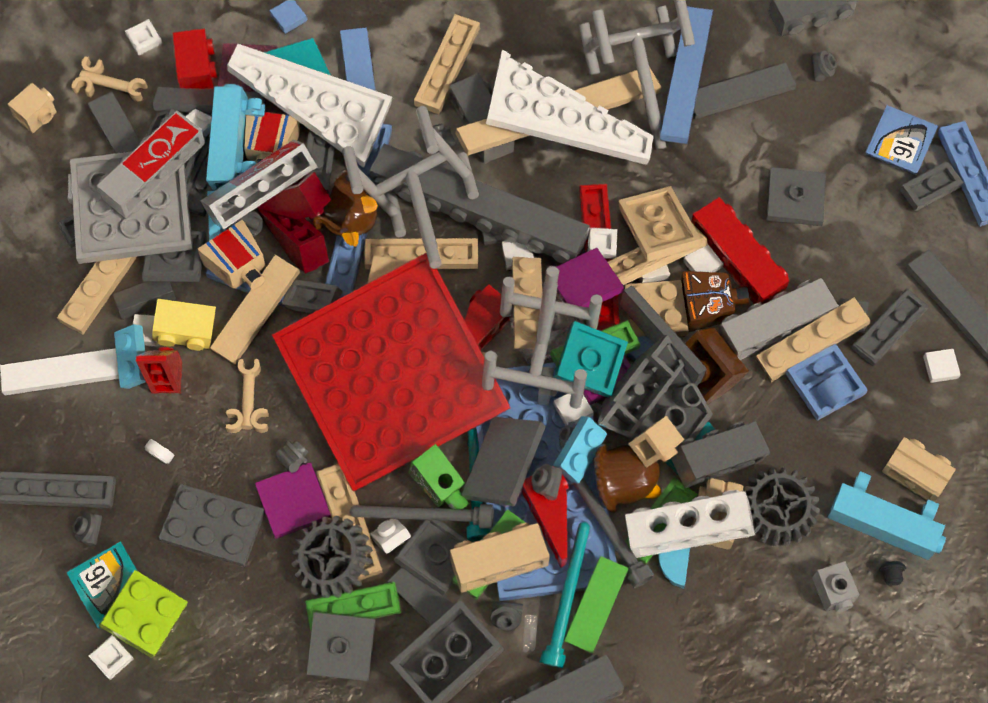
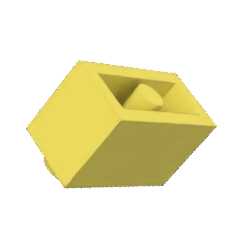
[152,299,216,351]

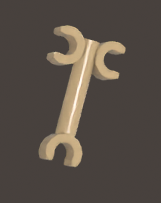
[72,56,148,101]
[226,359,269,433]

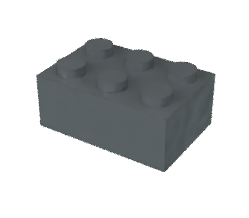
[390,599,505,703]

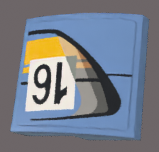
[865,105,938,175]

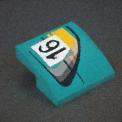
[66,542,138,629]

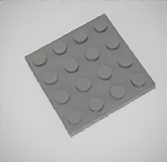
[70,151,193,264]

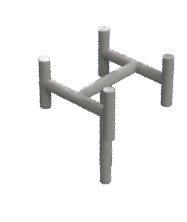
[578,0,695,150]
[342,106,479,269]
[482,266,603,409]

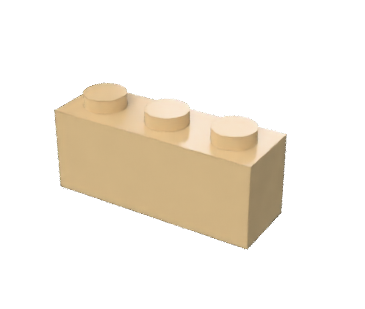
[450,523,550,593]

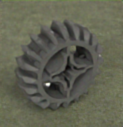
[743,466,820,547]
[291,516,373,598]

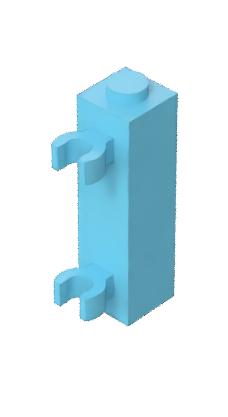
[206,84,265,190]
[827,471,946,560]

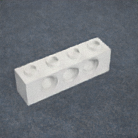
[625,490,755,558]

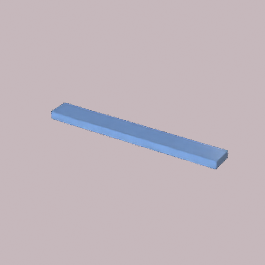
[325,124,392,298]

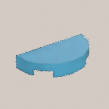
[658,548,690,589]

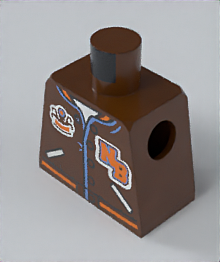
[680,271,749,332]

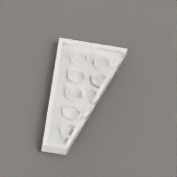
[228,44,392,168]
[486,50,653,165]

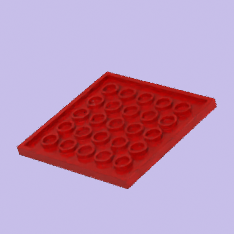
[272,253,511,492]

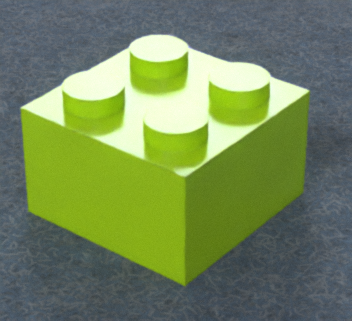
[99,570,188,658]

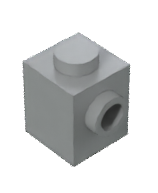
[812,561,860,613]

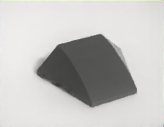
[598,334,713,450]

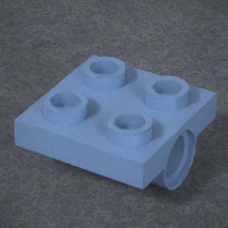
[785,343,868,421]

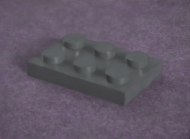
[159,484,265,567]

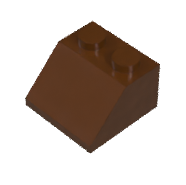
[685,327,749,405]

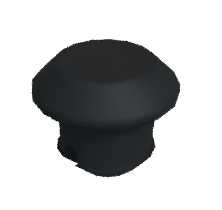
[879,561,906,586]

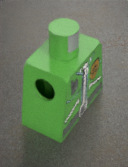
[408,444,470,509]

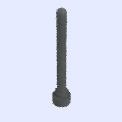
[572,477,654,588]
[349,504,494,529]

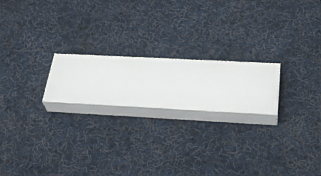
[0,348,119,395]

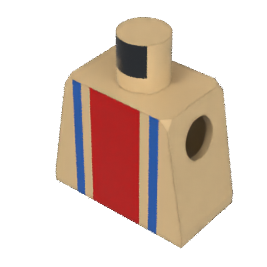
[244,112,301,163]
[198,220,266,289]

